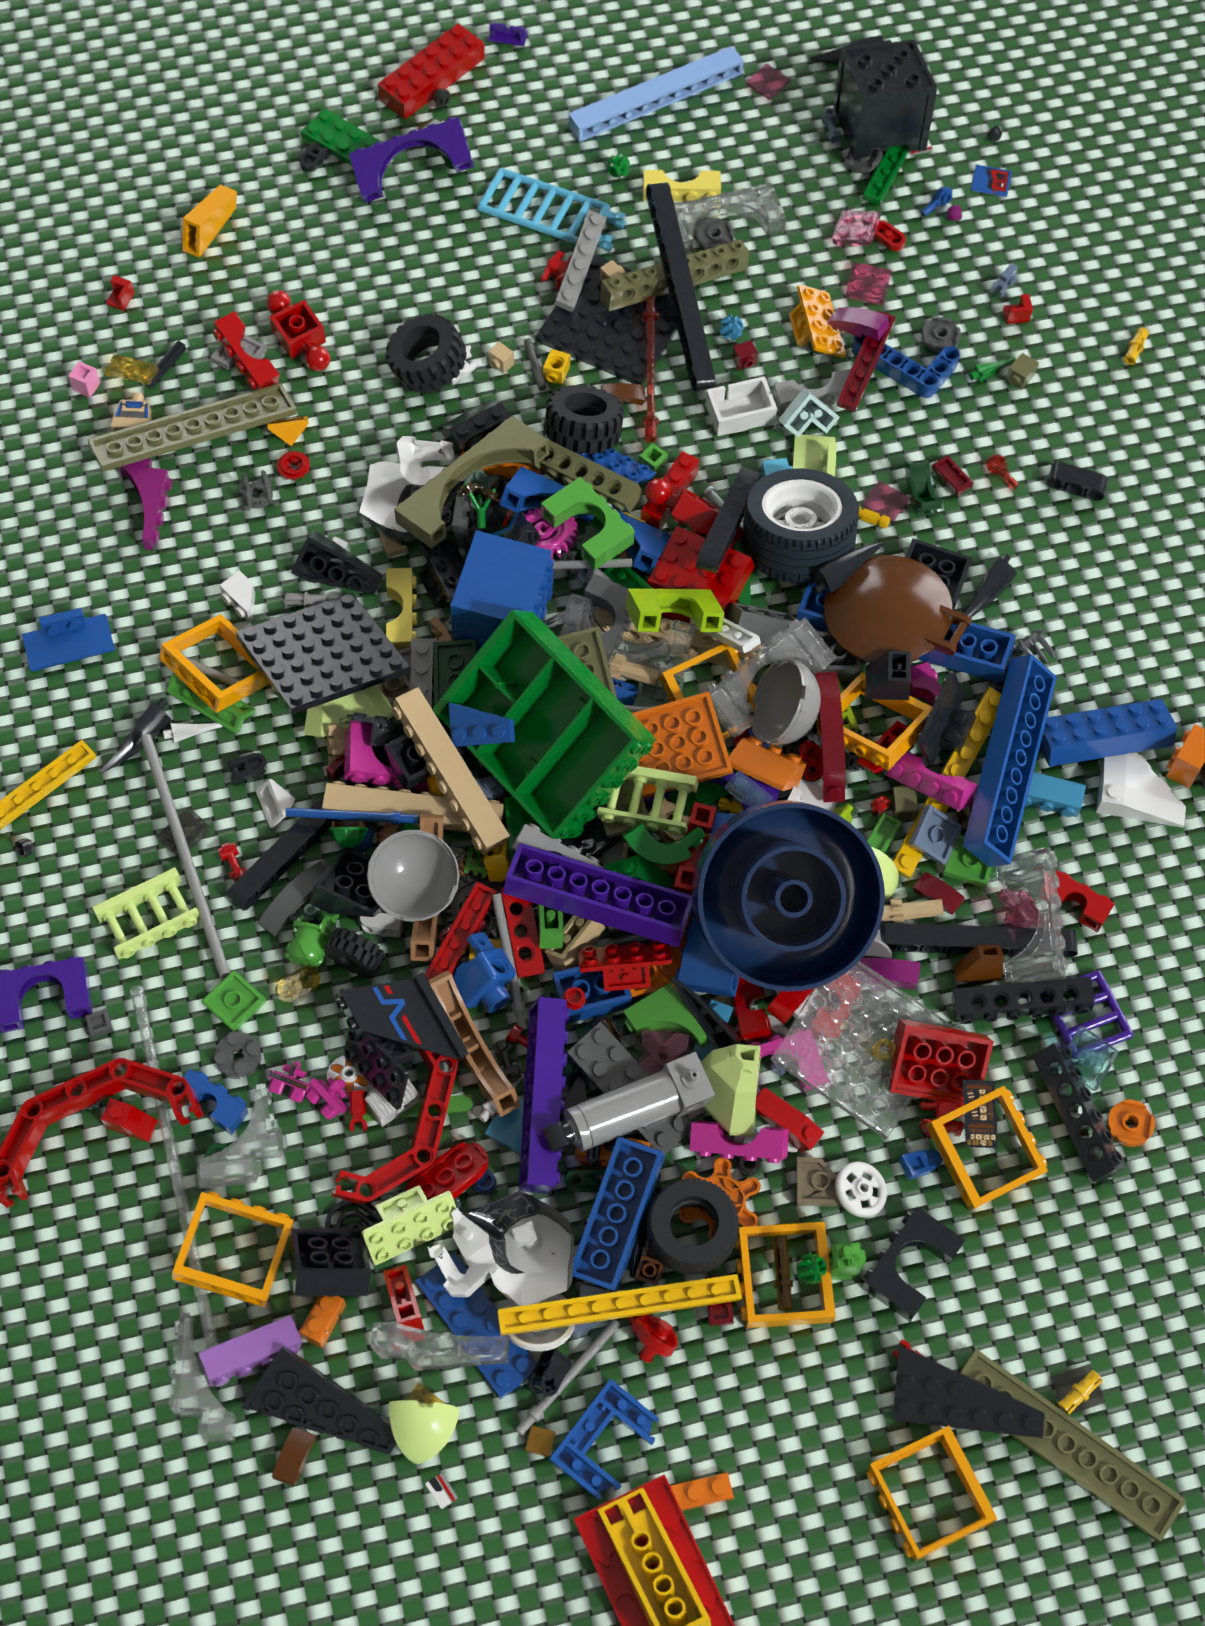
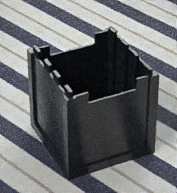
[833,39,937,160]

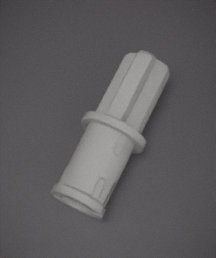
[284,592,327,608]

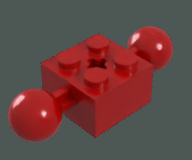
[266,290,331,372]
[645,478,743,542]

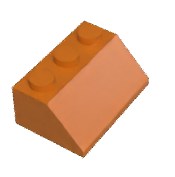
[729,736,807,791]

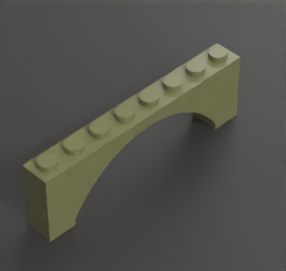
[394,416,549,548]

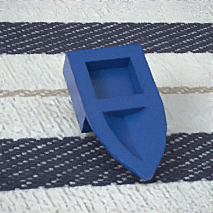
[898,1150,943,1180]

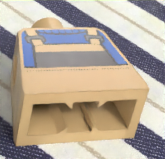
[111,393,152,432]

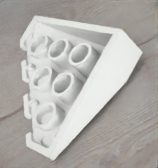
[1096,752,1186,828]

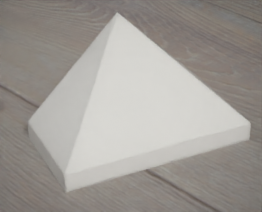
[256,779,295,828]

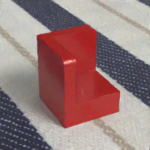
[106,275,135,311]
[1003,294,1033,324]

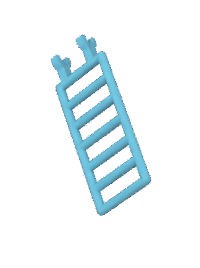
[477,168,626,252]

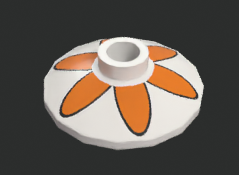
[327,1056,371,1099]

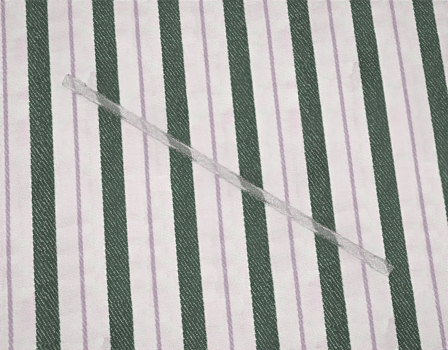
[130,986,219,1350]

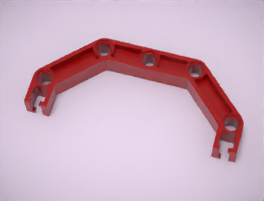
[331,1048,458,1204]
[0,1058,204,1208]

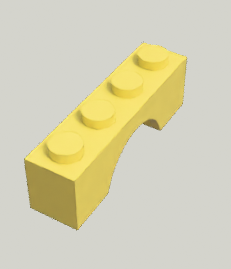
[643,170,721,202]
[386,568,417,650]

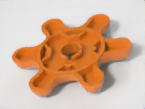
[679,1158,761,1240]

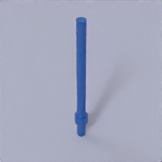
[285,808,420,825]

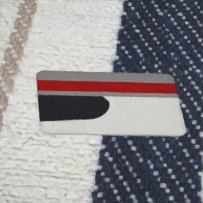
[426,1473,458,1509]

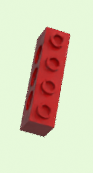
[500,888,545,979]

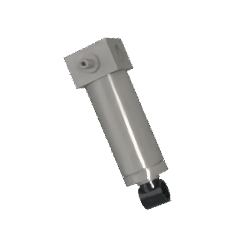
[542,1052,715,1153]

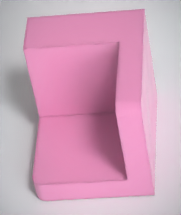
[68,361,100,398]

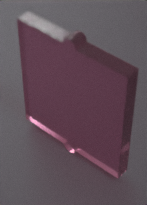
[746,64,791,100]
[862,480,910,523]

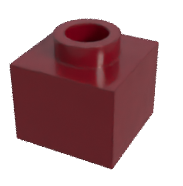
[732,340,758,370]

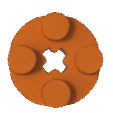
[1106,1099,1155,1147]

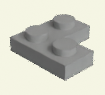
[210,335,267,370]

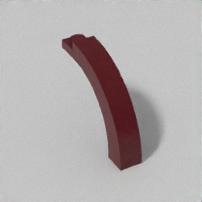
[815,672,846,803]

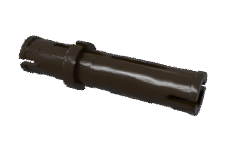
[772,1234,793,1310]

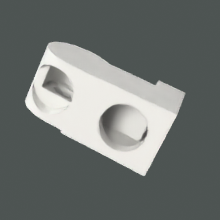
[360,913,404,938]

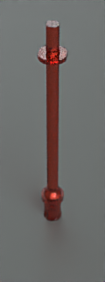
[642,296,659,443]

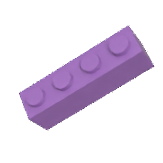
[197,1315,302,1387]

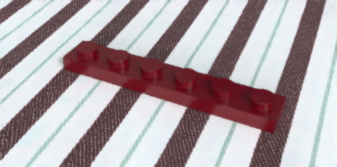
[836,310,896,412]

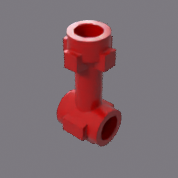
[218,842,246,882]

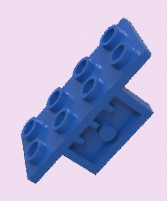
[573,448,656,494]
[22,608,115,672]

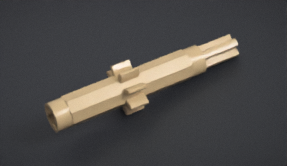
[609,653,661,686]
[881,898,943,923]

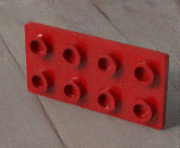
[578,940,672,991]

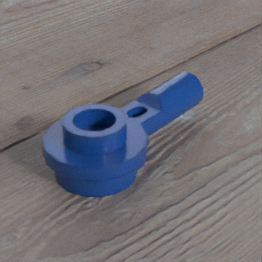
[920,186,953,217]

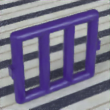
[1041,970,1134,1060]

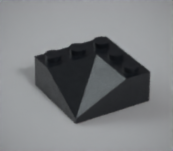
[905,538,972,610]
[310,847,383,917]
[289,1229,371,1297]

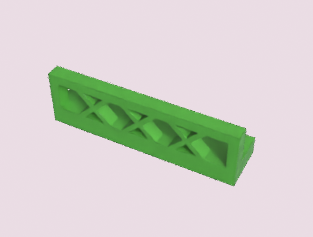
[166,673,256,734]

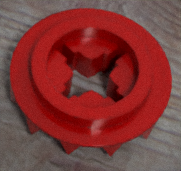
[277,451,310,481]

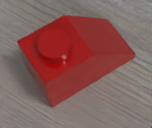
[101,1098,158,1143]

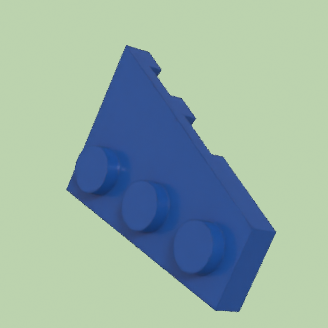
[449,702,515,747]

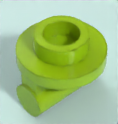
[832,803,853,823]

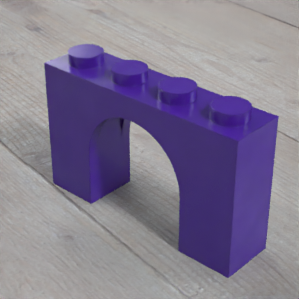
[0,956,93,1033]

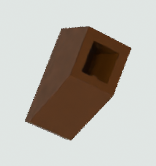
[953,945,1004,982]

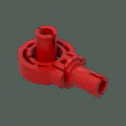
[625,1314,678,1363]

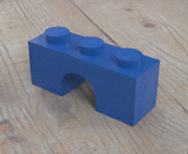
[177,1069,249,1136]

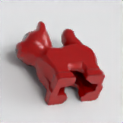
[540,250,571,291]
[918,1101,964,1139]

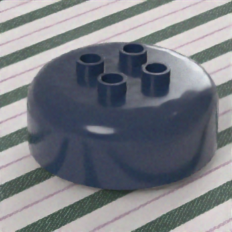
[692,800,885,991]

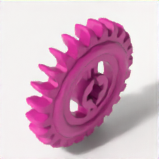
[523,508,578,559]

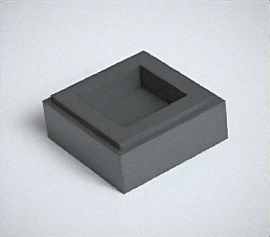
[84,1008,114,1039]

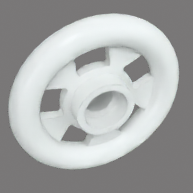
[835,1162,887,1217]

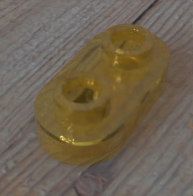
[275,966,320,1002]

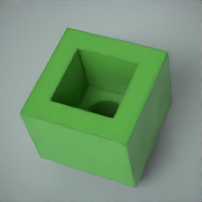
[639,443,668,475]

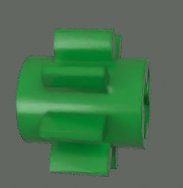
[607,153,630,178]
[796,1253,827,1285]

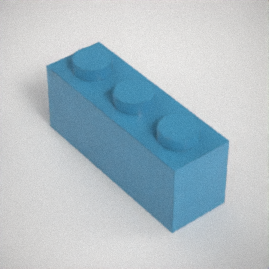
[1025,772,1086,817]

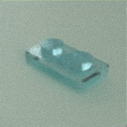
[725,770,774,808]

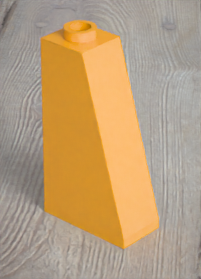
[182,184,237,258]

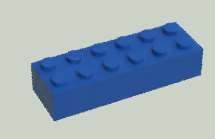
[1040,699,1177,767]
[573,1136,666,1292]

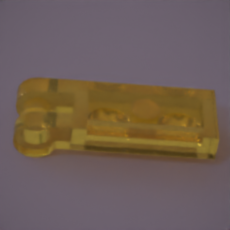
[103,354,159,385]

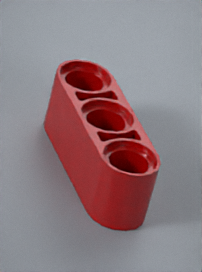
[766,975,815,1024]

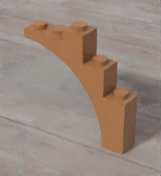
[411,814,444,961]
[428,971,521,1117]

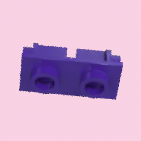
[488,22,528,47]

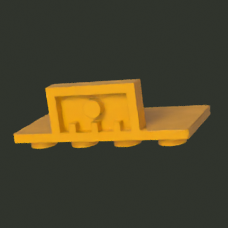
[789,284,846,358]

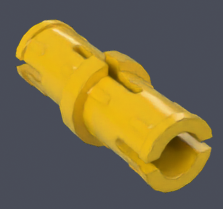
[1123,327,1149,365]
[1057,1370,1103,1415]

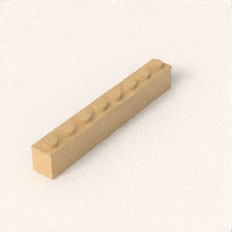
[392,687,510,855]
[322,781,504,832]

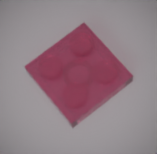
[832,210,881,246]
[845,262,892,305]

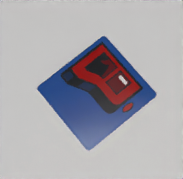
[971,164,1012,197]

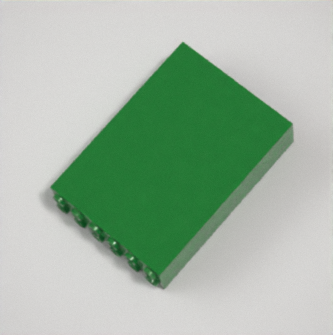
[432,610,657,839]

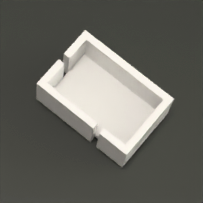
[705,376,777,436]

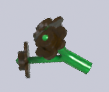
[457,482,501,529]

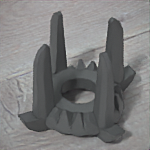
[239,470,277,511]
[1010,629,1055,663]

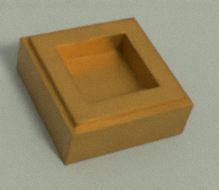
[525,1425,555,1458]

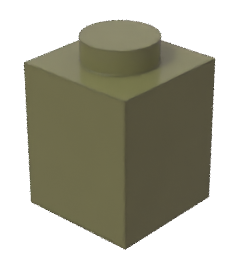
[1005,352,1039,390]
[891,785,918,820]

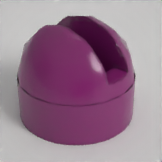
[947,204,962,221]

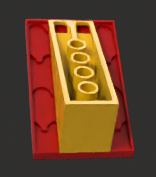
[574,1474,734,1626]

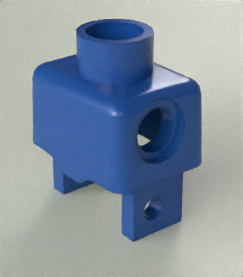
[452,932,516,1013]

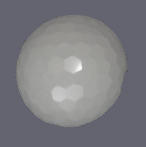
[751,658,821,745]
[367,830,460,922]

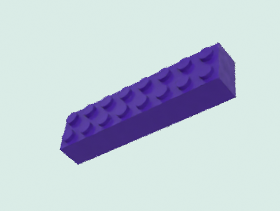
[503,843,692,947]
[518,997,569,1194]

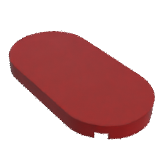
[405,1142,489,1200]

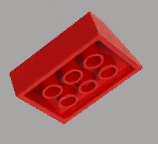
[889,1018,994,1105]

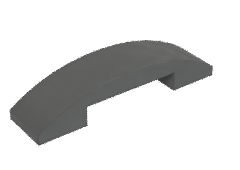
[258,861,328,937]

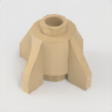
[324,724,346,766]

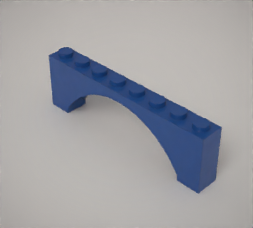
[499,466,672,574]
[676,813,740,997]

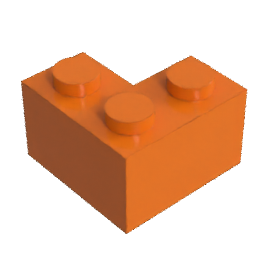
[1166,724,1205,789]

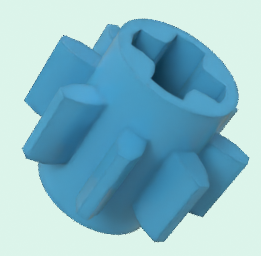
[719,314,744,341]

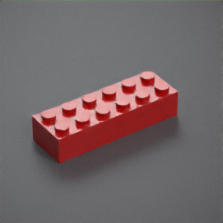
[377,23,485,120]

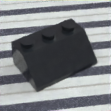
[438,400,511,456]
[385,717,465,790]

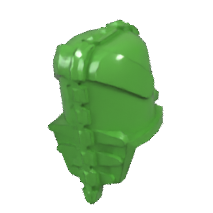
[285,914,339,968]

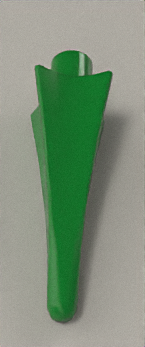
[969,357,1016,383]

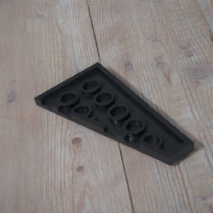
[893,1345,1045,1438]
[241,1346,397,1455]

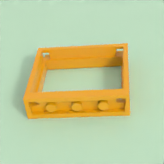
[159,614,269,713]
[658,643,757,740]
[816,672,933,771]
[925,1086,1048,1210]
[172,1192,294,1308]
[734,1222,836,1328]
[866,1426,998,1562]

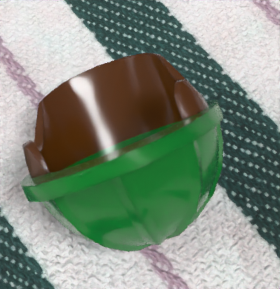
[329,819,368,847]

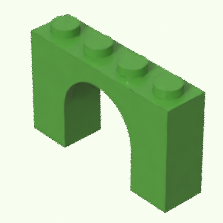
[541,477,635,571]

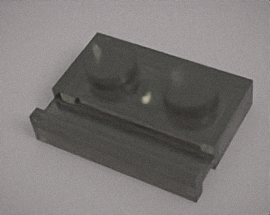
[156,807,212,859]

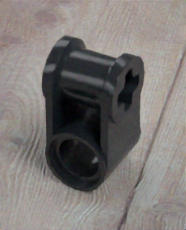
[528,1348,572,1397]

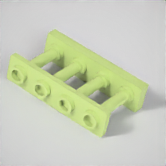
[597,766,698,835]
[92,868,200,959]

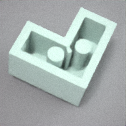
[778,388,840,437]

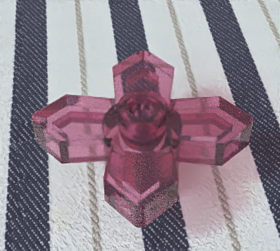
[997,889,1053,928]
[639,1030,689,1075]

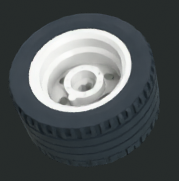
[742,468,859,583]

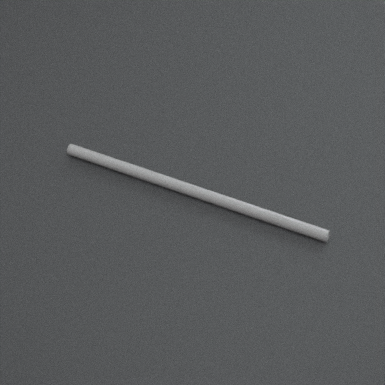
[140,734,230,977]

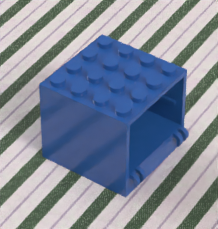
[451,530,554,651]

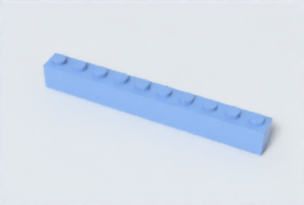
[568,46,744,142]

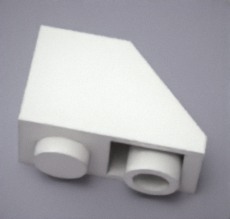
[220,570,255,623]

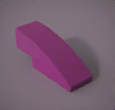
[827,307,889,341]
[848,958,921,990]

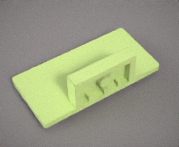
[793,434,837,477]
[362,1185,456,1265]

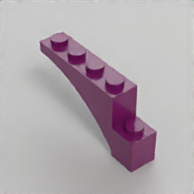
[119,458,172,551]

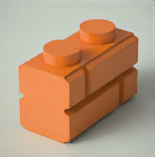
[299,1296,346,1349]

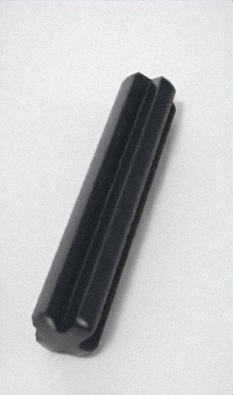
[144,341,186,389]

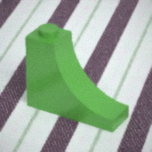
[623,982,709,1049]

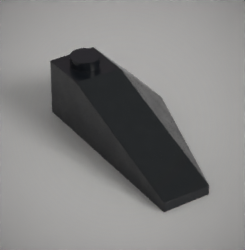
[291,531,383,594]

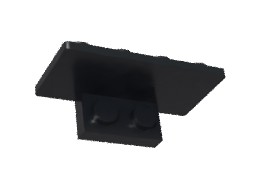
[418,541,465,607]
[917,671,976,766]
[339,713,405,748]
[343,1028,414,1110]

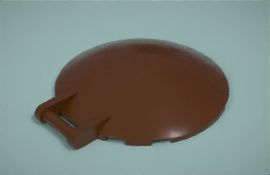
[824,555,972,663]

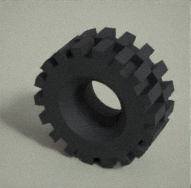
[324,928,385,978]

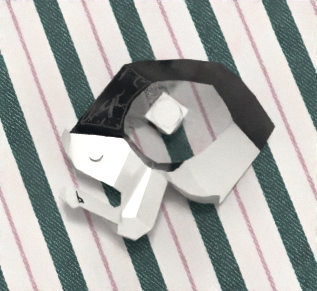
[357,436,466,546]
[428,1191,574,1306]

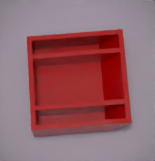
[647,526,755,625]

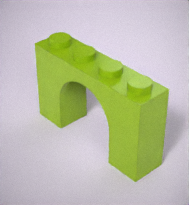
[625,589,724,632]

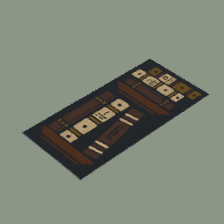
[963,1080,998,1148]

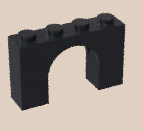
[862,1206,965,1322]

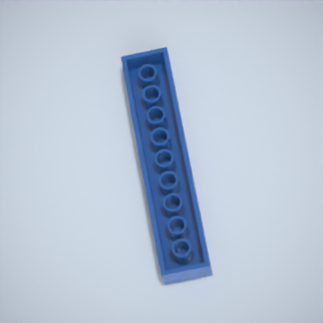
[797,582,1016,683]
[963,654,1057,867]

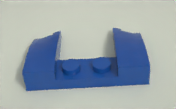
[548,1379,659,1499]

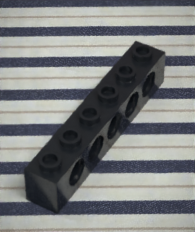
[951,977,1095,1024]
[1032,1043,1125,1182]

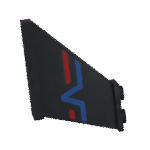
[464,479,541,550]
[335,972,469,1062]

